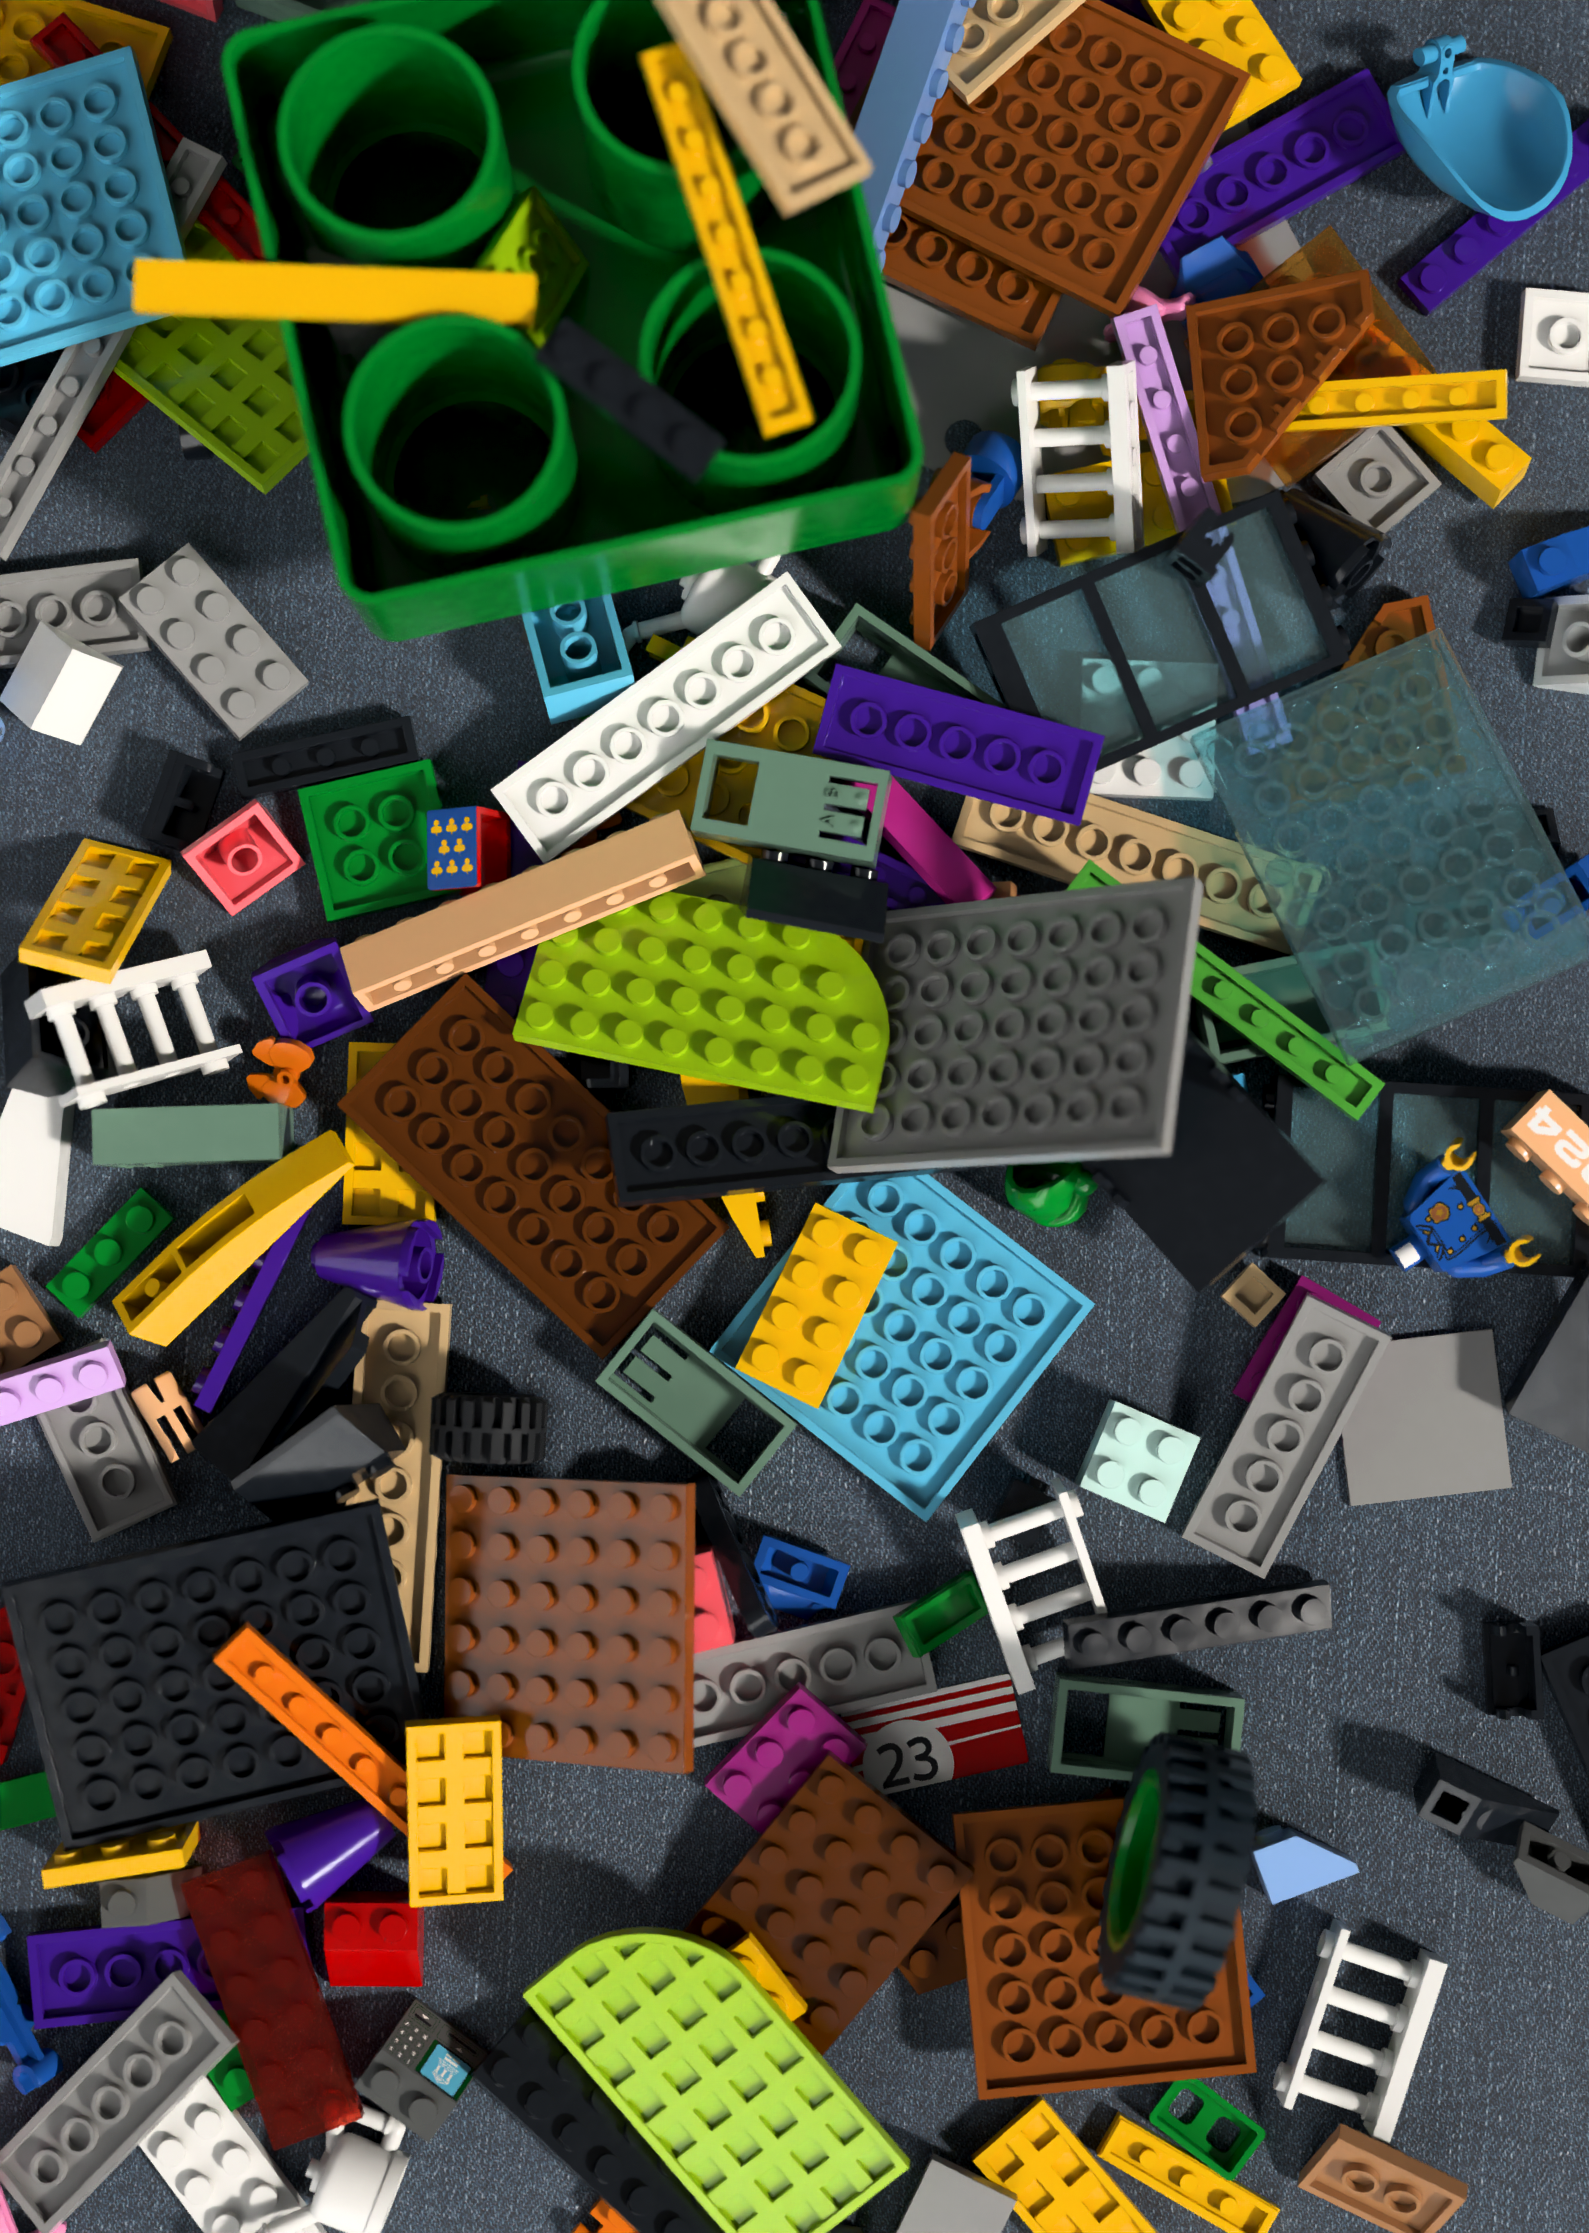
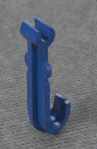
[0,1913,63,2095]

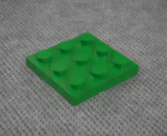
[297,759,462,923]

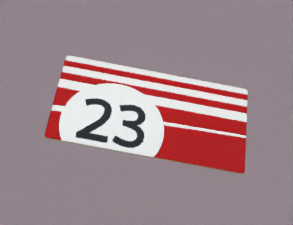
[841,1674,1029,1794]

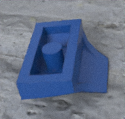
[1168,236,1270,334]
[754,1534,851,1620]

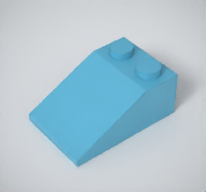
[522,594,635,725]

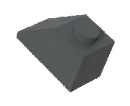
[1513,1821,1589,1925]
[99,1865,206,1928]

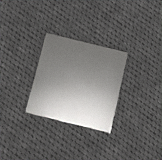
[1341,1329,1512,1506]

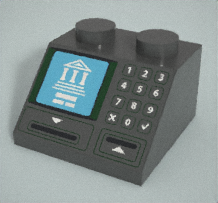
[354,1997,489,2143]

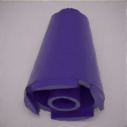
[311,1218,444,1311]
[264,1798,396,1914]

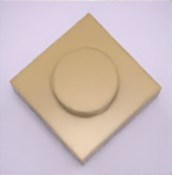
[1220,1263,1286,1327]

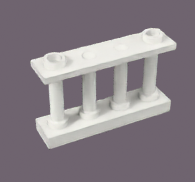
[1011,360,1145,557]
[24,949,243,1110]
[955,1477,1108,1695]
[1273,1918,1448,2144]

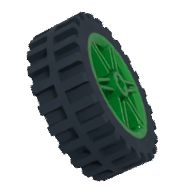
[1098,1732,1256,2011]

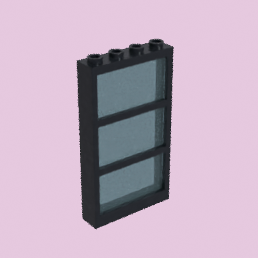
[969,489,1351,772]
[1255,1074,1589,1278]

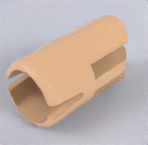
[131,1371,205,1464]

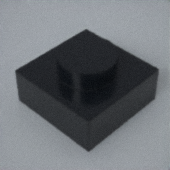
[1501,598,1559,648]

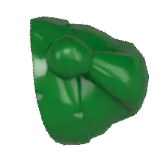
[1004,1160,1099,1227]

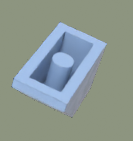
[1250,1825,1359,1905]

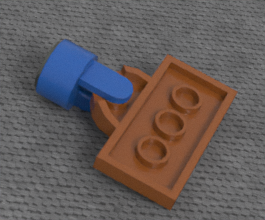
[909,430,1023,651]

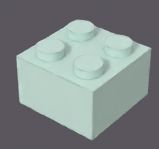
[1074,1399,1201,1523]

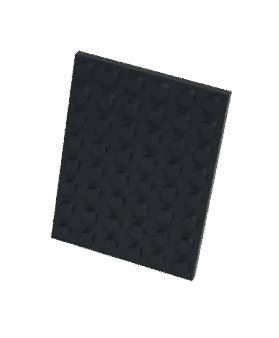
[1,1498,426,1852]

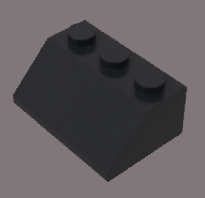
[739,848,888,943]
[1,954,117,1097]
[230,1403,406,1522]

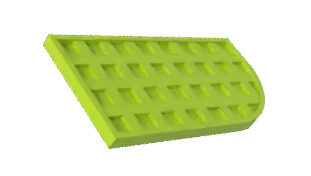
[112,219,309,495]
[512,891,890,1114]
[522,1927,910,2233]

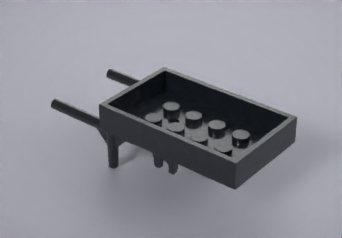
[1080,1025,1329,1293]

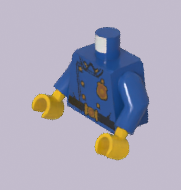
[1389,1137,1541,1278]

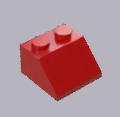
[324,1891,424,1987]

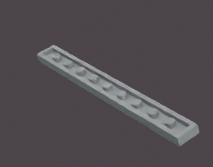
[0,137,228,561]

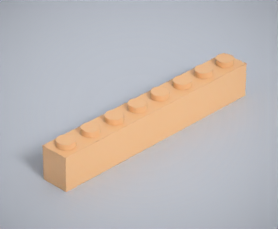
[340,809,706,1012]

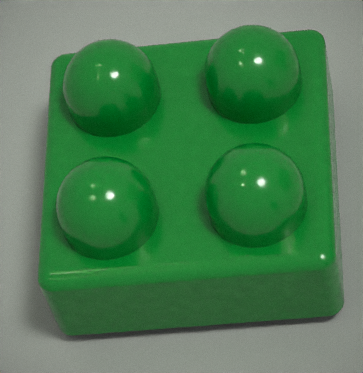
[222,0,923,642]

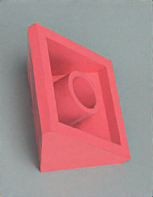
[180,799,306,916]

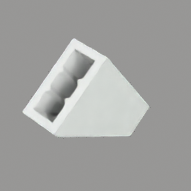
[0,1088,75,1246]

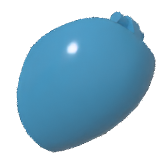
[1387,34,1573,221]

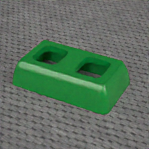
[1149,2079,1265,2181]

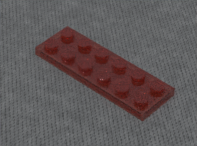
[180,1849,364,2151]

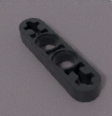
[686,1470,779,1639]

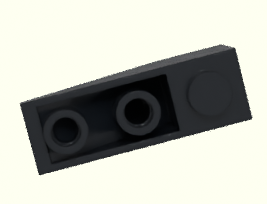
[1413,1752,1560,1846]

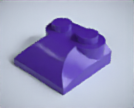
[251,936,374,1048]

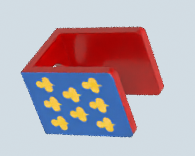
[427,806,511,896]

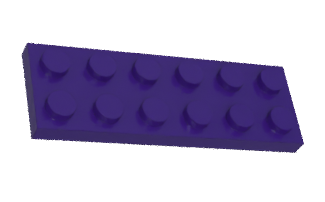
[1159,68,1406,281]
[812,663,1105,826]
[26,1904,315,2029]

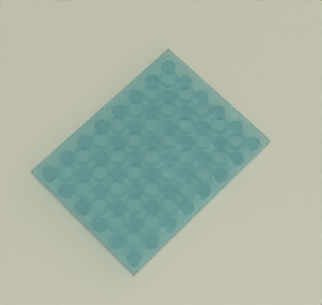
[1190,627,1589,1066]

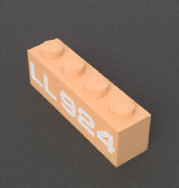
[1500,1089,1589,1226]

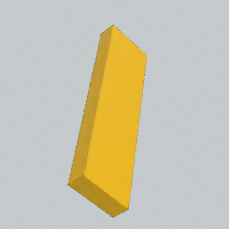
[1096,2111,1280,2233]

